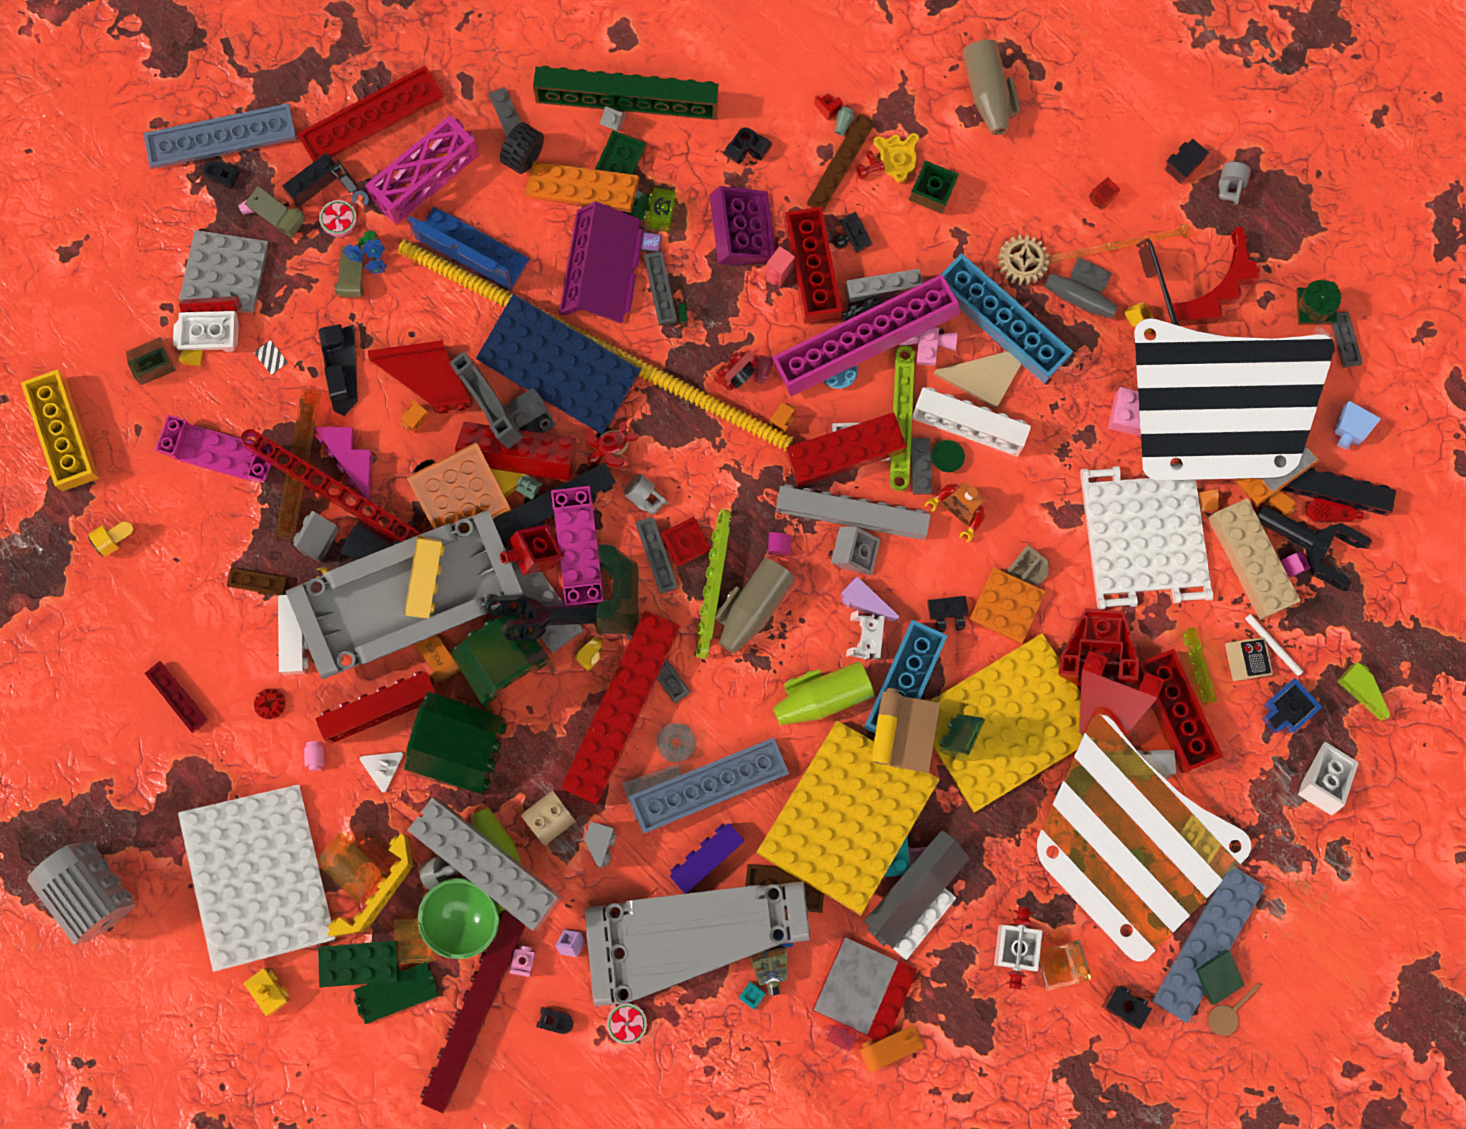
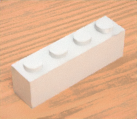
[278,595,309,675]

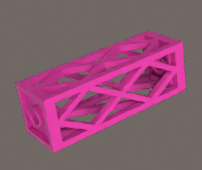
[365,115,479,225]

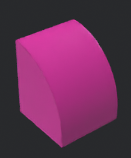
[768,532,791,556]
[1280,551,1311,578]

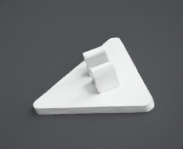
[360,752,403,792]

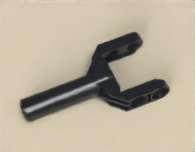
[1256,505,1372,591]
[485,595,606,640]

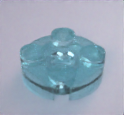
[657,723,696,763]

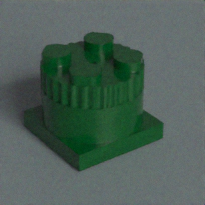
[1296,279,1342,325]

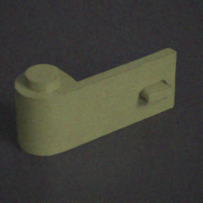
[245,186,306,238]
[334,246,364,298]

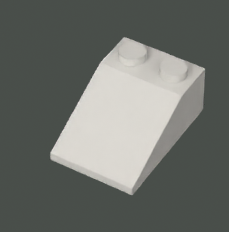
[1298,742,1359,816]

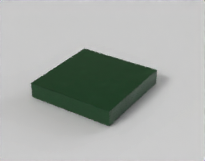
[1195,949,1245,1005]

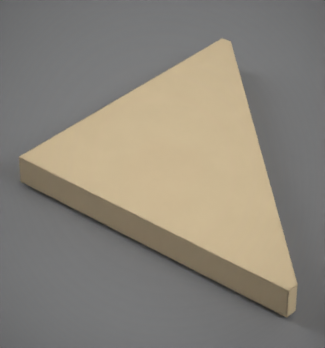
[933,351,1022,408]

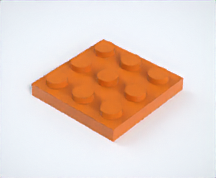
[969,567,1046,644]

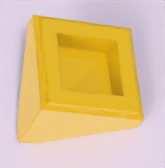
[179,350,203,366]

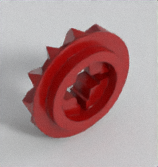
[253,688,285,720]

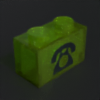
[644,188,676,232]

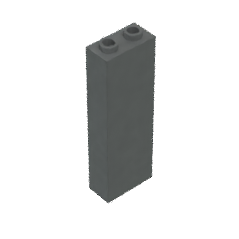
[864,831,970,949]

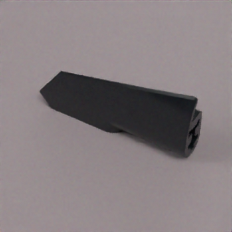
[318,324,358,417]
[341,522,400,560]

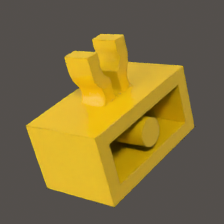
[243,968,291,1016]

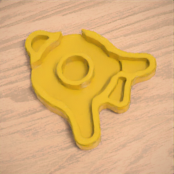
[873,133,919,183]

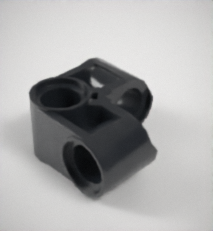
[723,127,772,165]

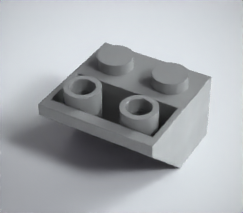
[293,511,340,563]
[585,822,617,869]

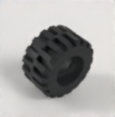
[500,122,544,174]

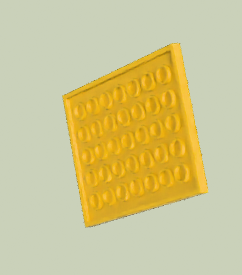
[931,633,1094,813]
[757,721,940,915]

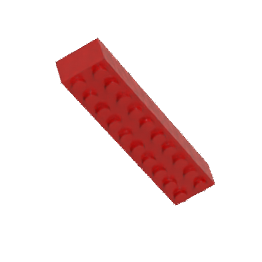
[561,610,681,806]

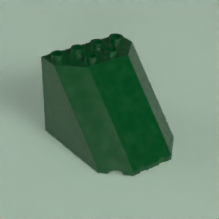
[451,615,556,713]
[404,691,508,795]

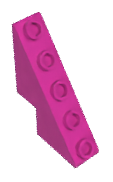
[314,427,373,502]

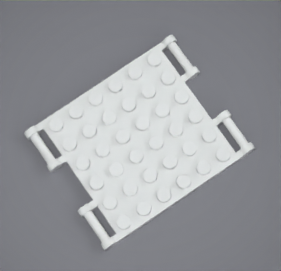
[1080,463,1213,609]

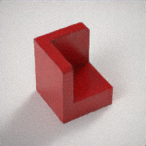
[814,93,843,120]

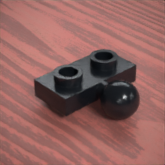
[833,211,873,254]

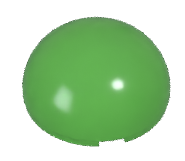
[418,878,499,959]

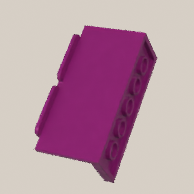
[559,201,643,324]

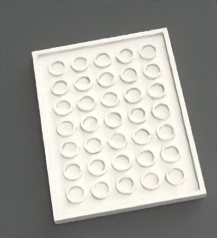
[178,785,335,972]

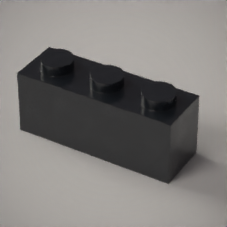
[282,153,341,208]

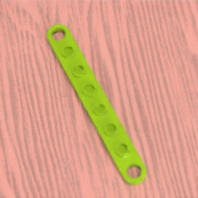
[890,345,915,492]
[696,509,732,659]

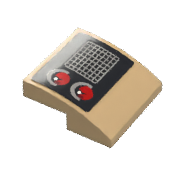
[1225,637,1273,681]

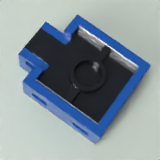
[1262,678,1322,734]

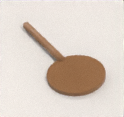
[1208,983,1261,1036]

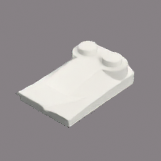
[173,311,239,352]

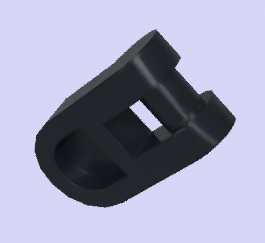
[204,161,240,189]
[536,1007,574,1034]

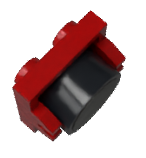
[714,351,757,391]

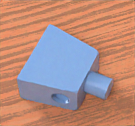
[1334,401,1381,449]

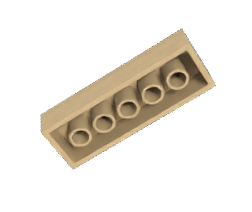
[1208,498,1300,620]

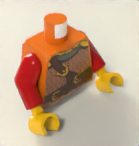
[925,483,985,543]

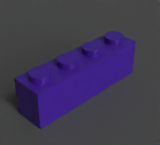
[669,823,745,894]

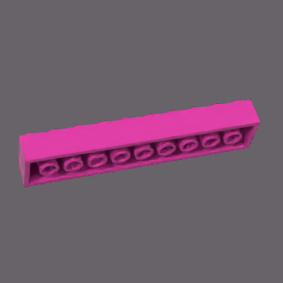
[772,274,961,397]

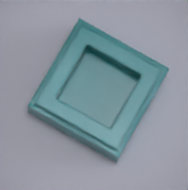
[738,982,766,1010]

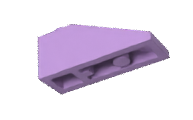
[840,577,899,622]

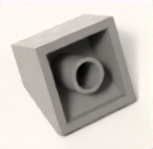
[831,527,881,575]

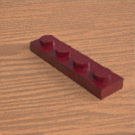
[144,661,209,734]

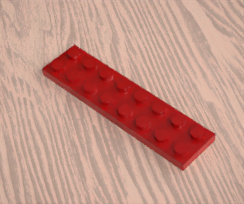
[297,65,444,162]

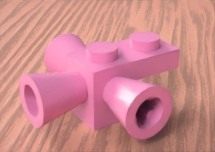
[900,326,957,366]

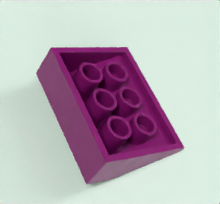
[710,186,776,265]

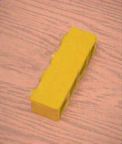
[404,535,445,619]

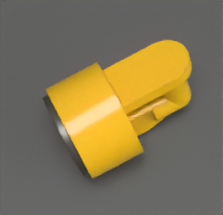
[88,521,133,558]

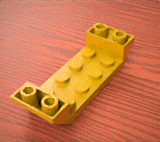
[327,833,414,937]

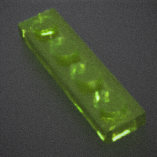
[1182,627,1217,706]

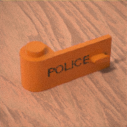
[415,635,461,684]

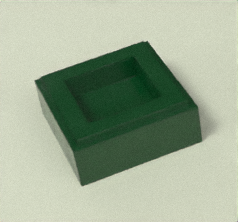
[678,304,688,328]

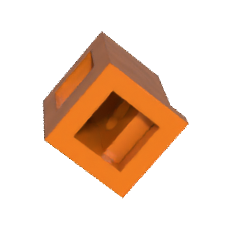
[400,400,430,433]
[769,402,796,434]
[1263,490,1297,515]

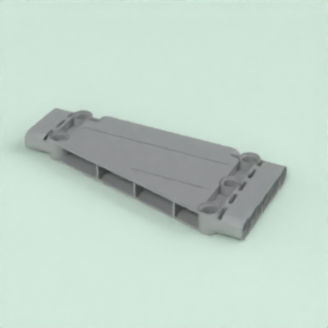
[585,881,811,1007]

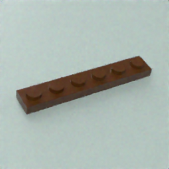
[807,114,875,212]

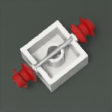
[994,907,1042,990]

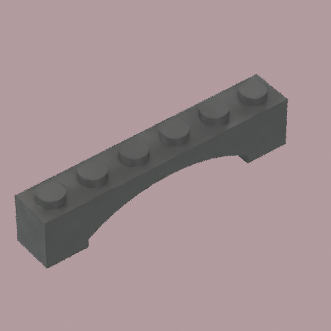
[449,351,523,449]

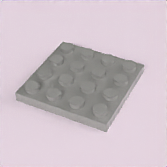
[179,230,269,313]

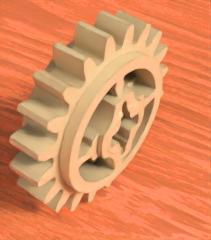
[998,235,1050,285]

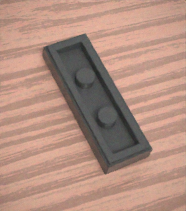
[1331,312,1363,368]

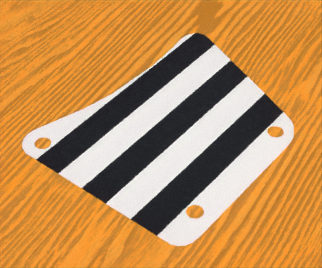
[1134,319,1335,480]

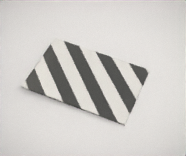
[254,341,288,375]

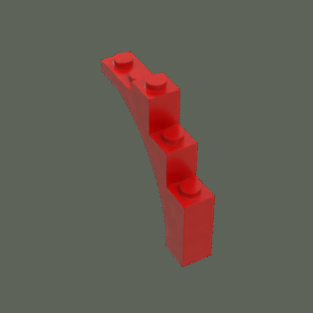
[1171,227,1260,326]

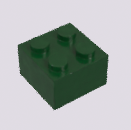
[909,160,959,214]

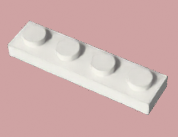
[893,889,956,960]

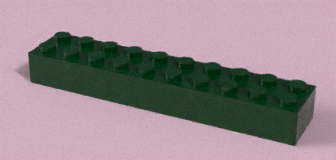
[533,65,719,120]

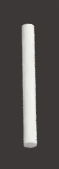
[1245,614,1304,676]

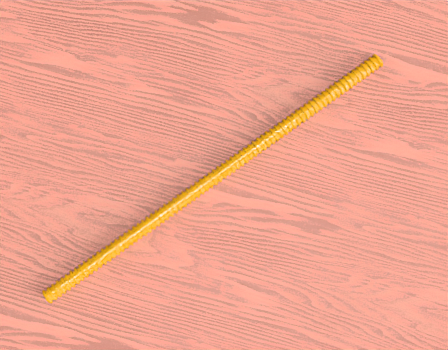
[398,239,794,452]

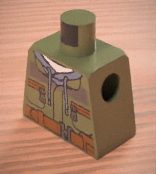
[749,947,787,996]

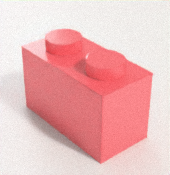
[765,246,795,287]

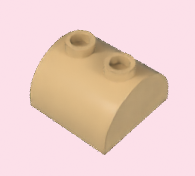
[521,790,576,846]

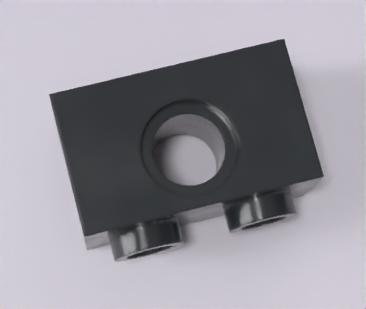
[1101,985,1152,1030]

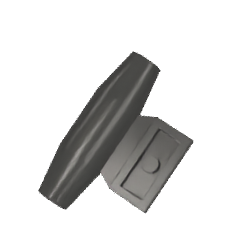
[1044,257,1118,319]

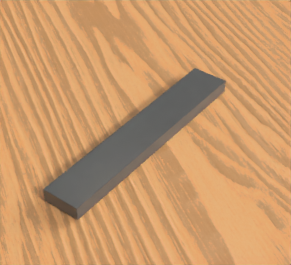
[608,599,691,704]

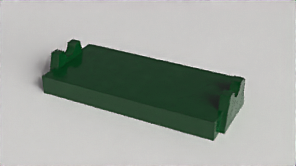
[353,962,439,1024]

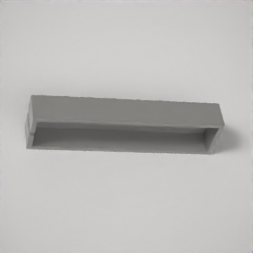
[408,798,562,931]

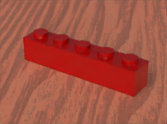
[179,296,241,313]

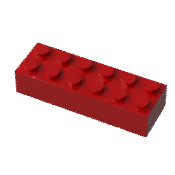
[784,206,842,324]
[786,412,907,487]
[455,421,576,481]
[1138,649,1224,773]
[315,670,439,744]

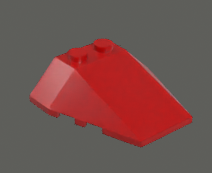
[1059,608,1140,687]

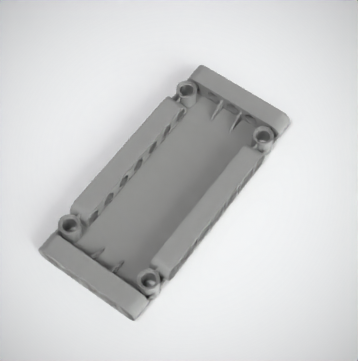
[286,510,524,680]

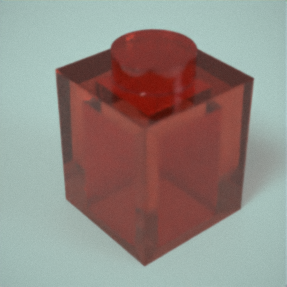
[1088,177,1121,210]

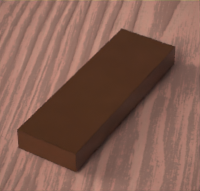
[226,568,289,596]

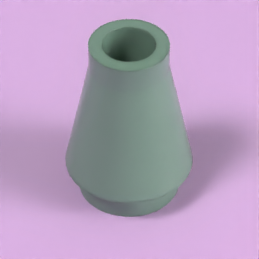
[834,107,855,136]

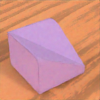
[555,929,585,957]

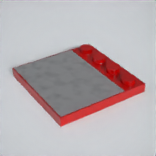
[812,936,918,1041]

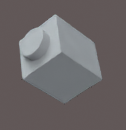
[599,106,627,131]

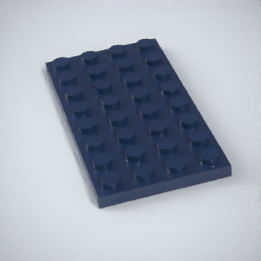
[475,294,642,434]

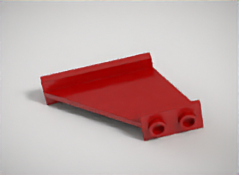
[368,340,472,414]

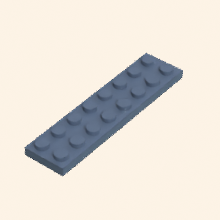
[143,103,297,169]
[629,737,789,834]
[1151,865,1266,1023]

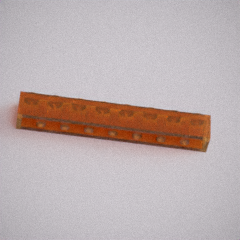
[275,387,321,542]

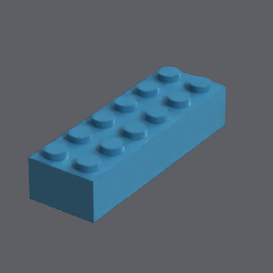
[864,620,948,733]

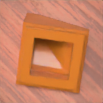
[1198,489,1219,512]

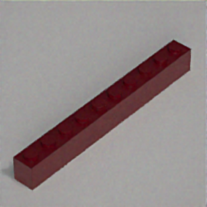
[420,911,526,1114]

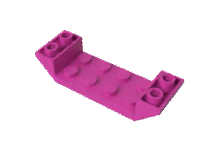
[155,415,273,483]
[551,486,604,606]

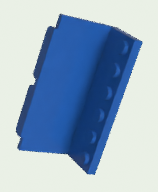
[408,207,530,291]

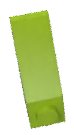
[1337,662,1390,721]

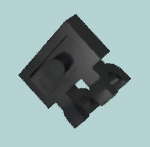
[927,596,969,632]

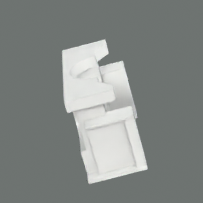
[846,610,885,660]

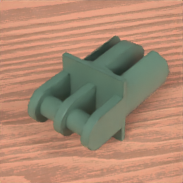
[516,474,542,500]

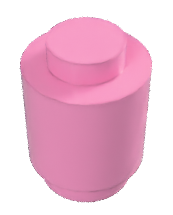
[304,741,325,771]

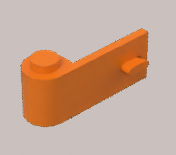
[859,1025,924,1073]

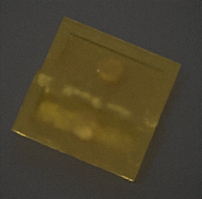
[394,918,436,964]

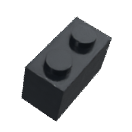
[1164,138,1209,184]

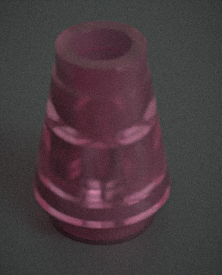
[754,355,774,384]

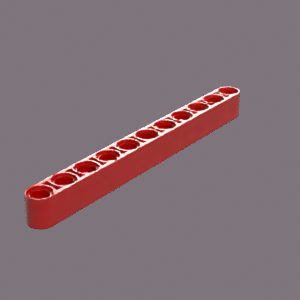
[241,429,422,543]

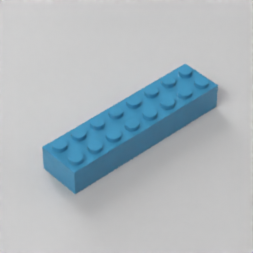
[942,253,1073,384]

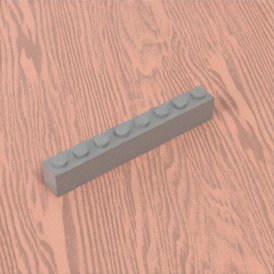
[775,485,931,540]

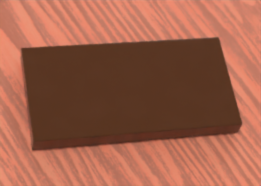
[745,864,824,913]

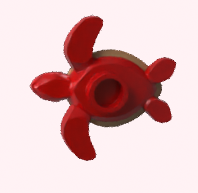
[585,421,639,467]

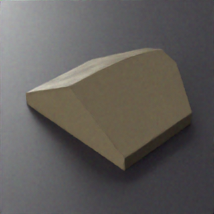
[1005,544,1049,586]

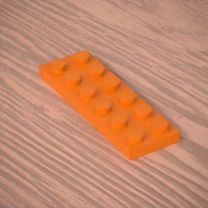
[524,162,639,212]

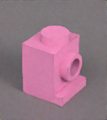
[509,946,536,977]

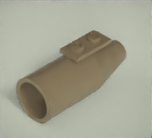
[962,39,1020,136]
[715,558,796,654]

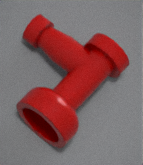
[856,151,885,180]

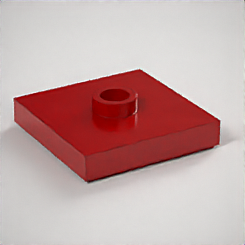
[660,516,711,568]

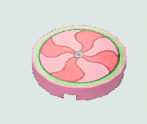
[319,200,357,237]
[607,1003,647,1045]

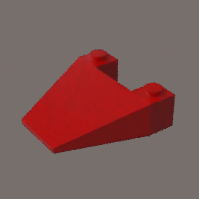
[1079,651,1164,747]

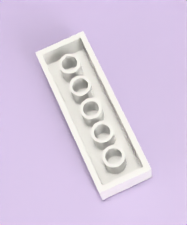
[912,387,1031,457]

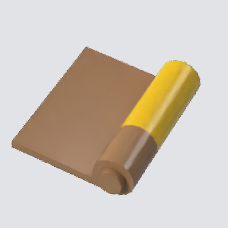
[870,688,940,773]

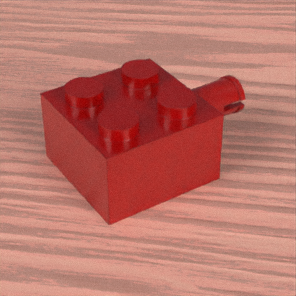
[500,525,564,576]

